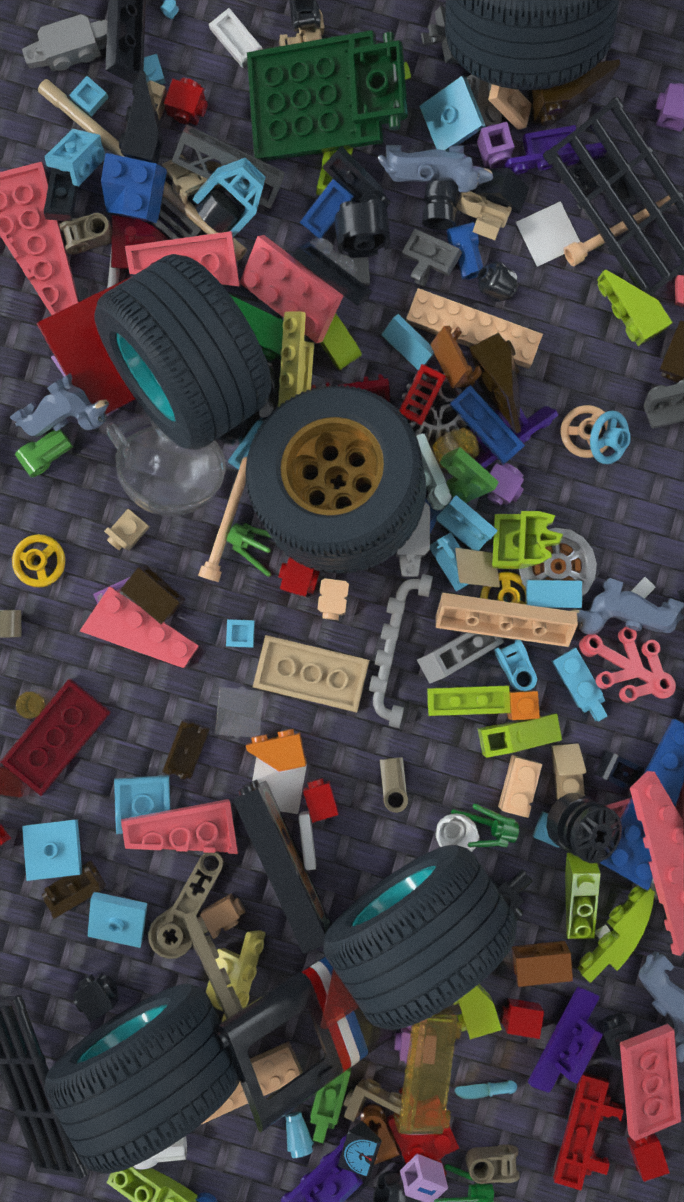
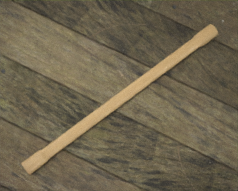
[38,79,247,261]

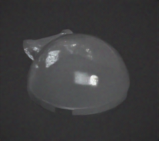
[106,413,226,517]

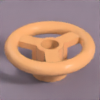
[561,405,609,458]

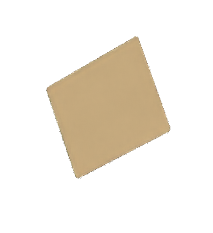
[455,548,500,588]

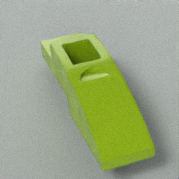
[577,886,655,983]
[107,1166,198,1202]

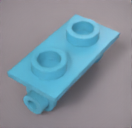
[430,532,468,591]

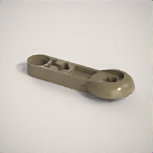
[148,852,224,959]

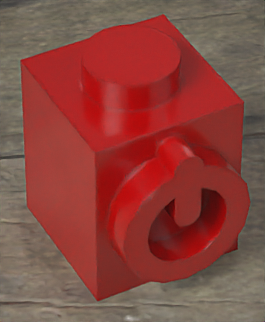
[164,78,208,125]
[278,558,320,597]

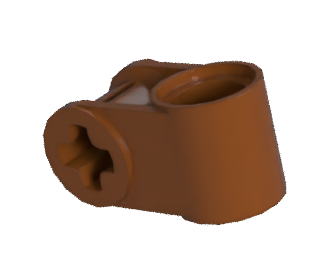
[360,1104,400,1165]

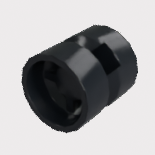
[422,180,459,230]

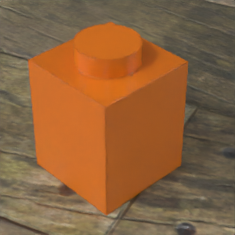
[507,690,540,720]

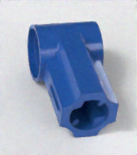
[447,222,483,280]

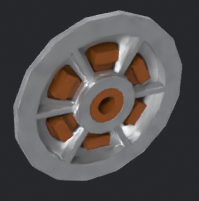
[519,528,597,596]

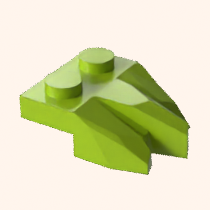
[492,511,563,569]

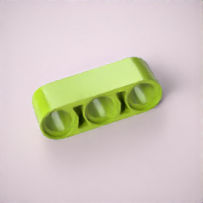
[320,313,362,370]

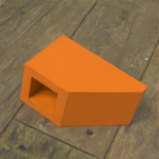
[246,729,307,772]

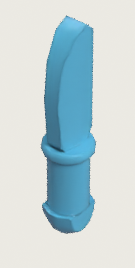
[455,1080,517,1099]

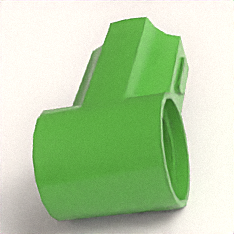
[15,429,73,478]

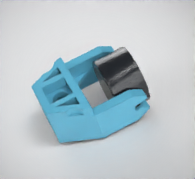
[193,158,266,237]

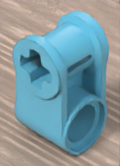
[494,639,537,691]

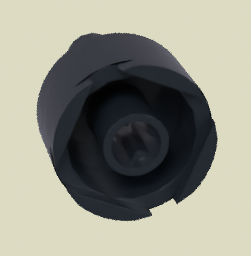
[334,199,391,258]

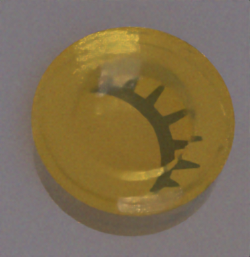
[16,691,45,719]

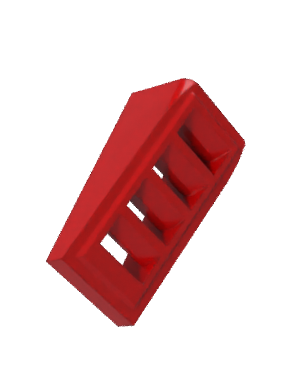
[399,364,446,426]

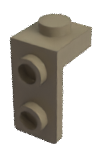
[344,1079,411,1122]

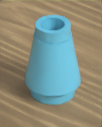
[285,1112,314,1158]

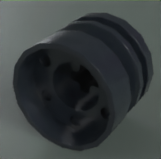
[546,793,622,863]

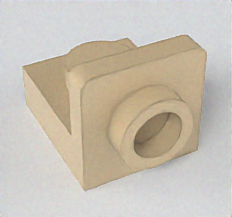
[104,509,150,551]

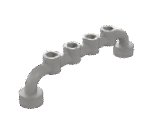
[369,574,433,728]

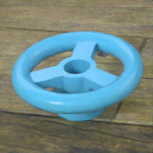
[590,411,631,464]

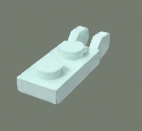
[416,433,452,511]

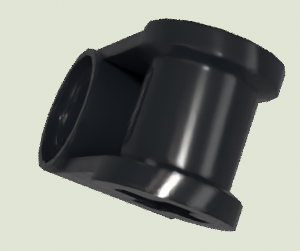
[289,0,320,32]

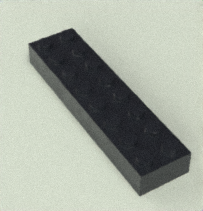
[106,0,146,84]

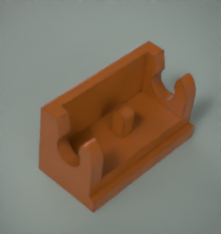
[430,325,482,389]
[512,941,573,987]

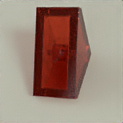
[320,969,360,1029]

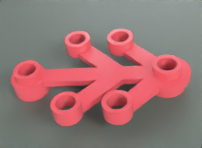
[579,627,676,703]

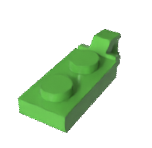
[310,1068,351,1143]

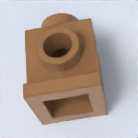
[200,893,245,939]

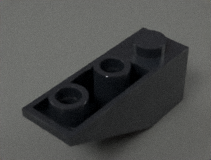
[119,70,164,164]

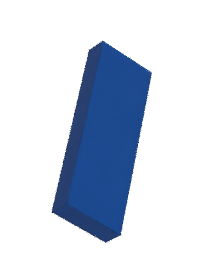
[449,385,525,465]

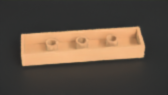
[406,288,543,369]
[436,593,578,647]
[202,1041,303,1124]

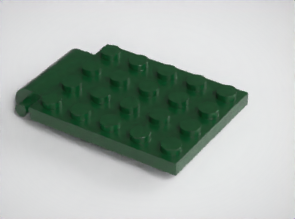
[247,30,408,162]

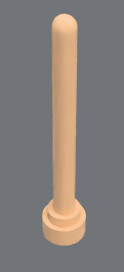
[564,196,674,266]
[198,457,247,582]

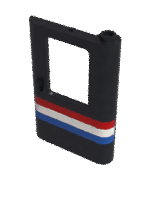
[214,956,392,1132]

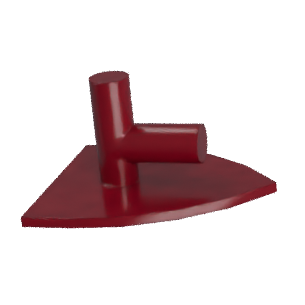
[111,215,168,269]

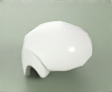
[435,813,479,852]

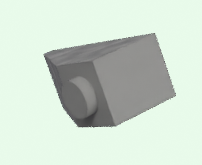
[417,632,504,683]

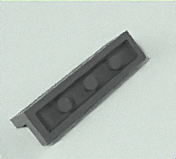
[172,125,285,209]

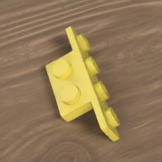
[278,311,314,407]
[206,930,265,1022]

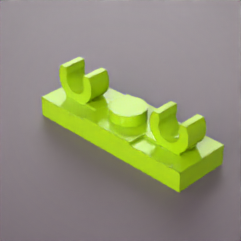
[427,686,510,716]

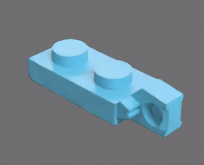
[551,648,607,722]

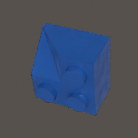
[101,153,167,223]

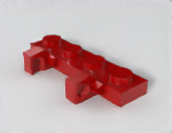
[553,1072,624,1191]

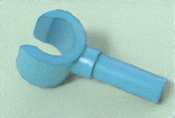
[160,0,179,19]

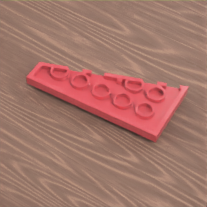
[0,162,79,315]
[630,771,684,956]

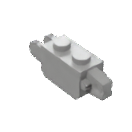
[22,14,107,71]
[396,502,430,577]

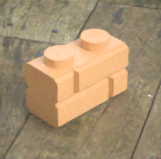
[318,578,349,621]
[498,755,542,818]

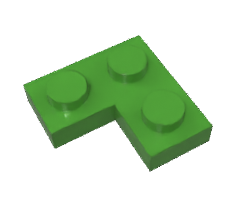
[440,447,499,503]

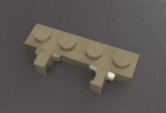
[183,911,242,1019]

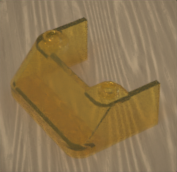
[393,1009,462,1135]

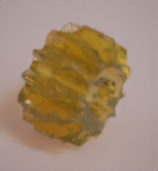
[432,428,480,470]

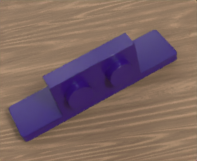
[503,125,607,175]
[469,406,559,470]
[528,986,603,1093]
[281,1135,363,1202]

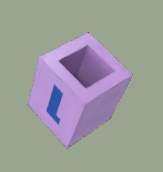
[400,1154,448,1202]

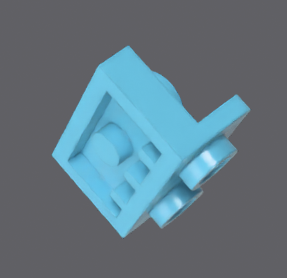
[44,129,105,186]
[436,495,498,551]

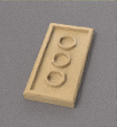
[253,635,370,712]

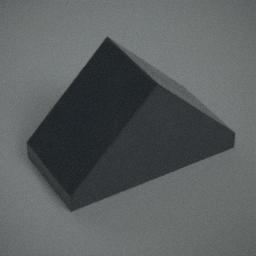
[472,168,529,214]
[594,750,644,792]

